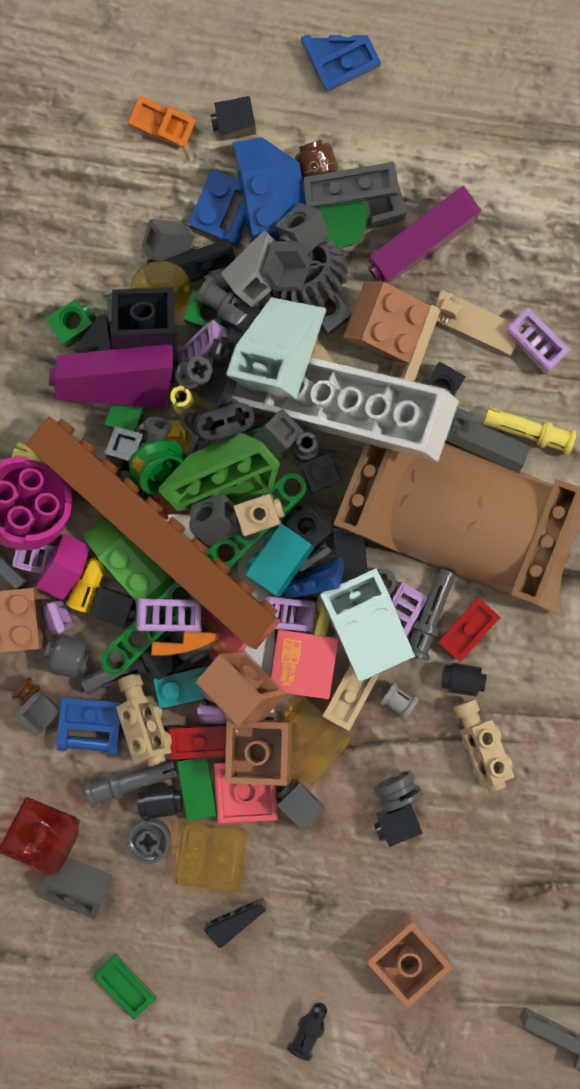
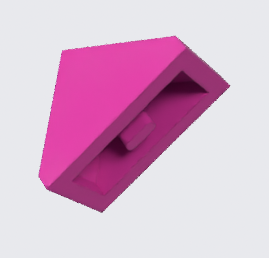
[35,533,90,600]

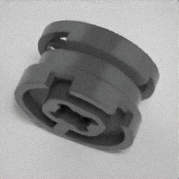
[374,770,422,812]
[127,817,171,864]

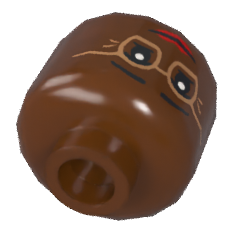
[295,139,338,182]

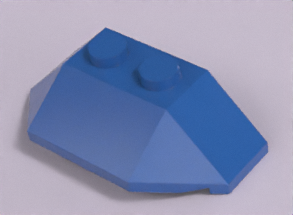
[232,137,306,244]

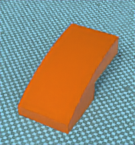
[127,95,196,148]
[151,632,220,655]

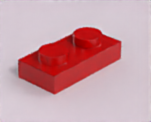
[437,597,501,662]
[169,725,227,759]

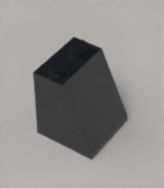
[111,287,178,383]

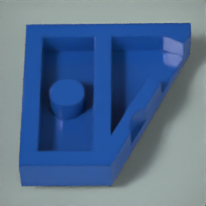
[301,35,381,93]
[284,557,345,598]

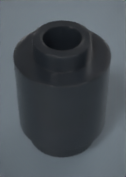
[441,662,487,697]
[137,785,183,819]

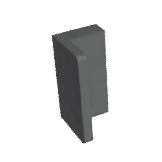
[39,854,112,919]

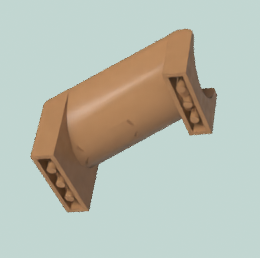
[333,442,580,615]

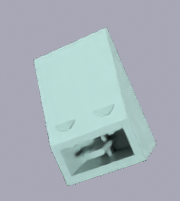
[226,297,326,399]
[320,568,415,682]

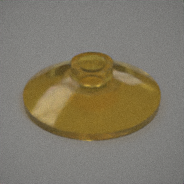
[130,261,190,312]

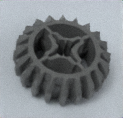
[270,238,349,308]

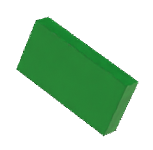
[177,757,217,821]
[93,953,157,1020]

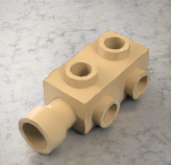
[116,673,172,767]
[453,699,514,792]

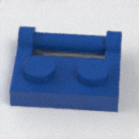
[188,169,245,246]
[57,696,123,756]

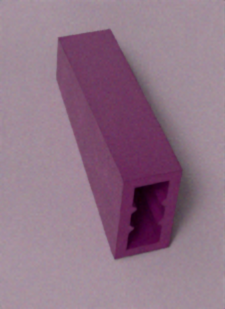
[368,185,482,284]
[49,344,173,409]

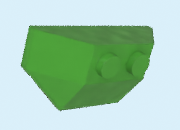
[159,432,279,511]
[82,516,185,624]

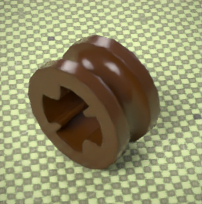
[11,677,41,706]

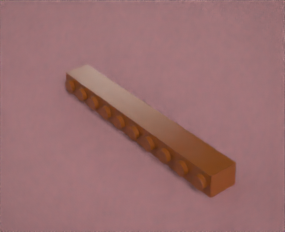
[25,416,281,649]

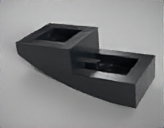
[141,634,185,681]

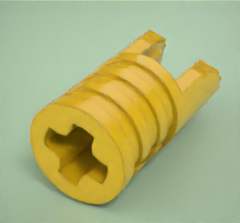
[66,556,105,614]

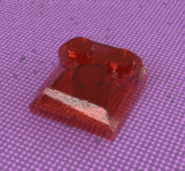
[0,797,80,876]

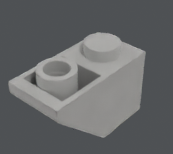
[221,230,277,308]

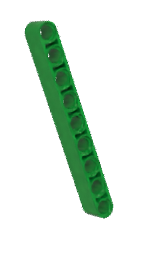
[101,473,307,675]

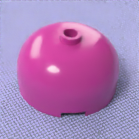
[0,456,72,551]

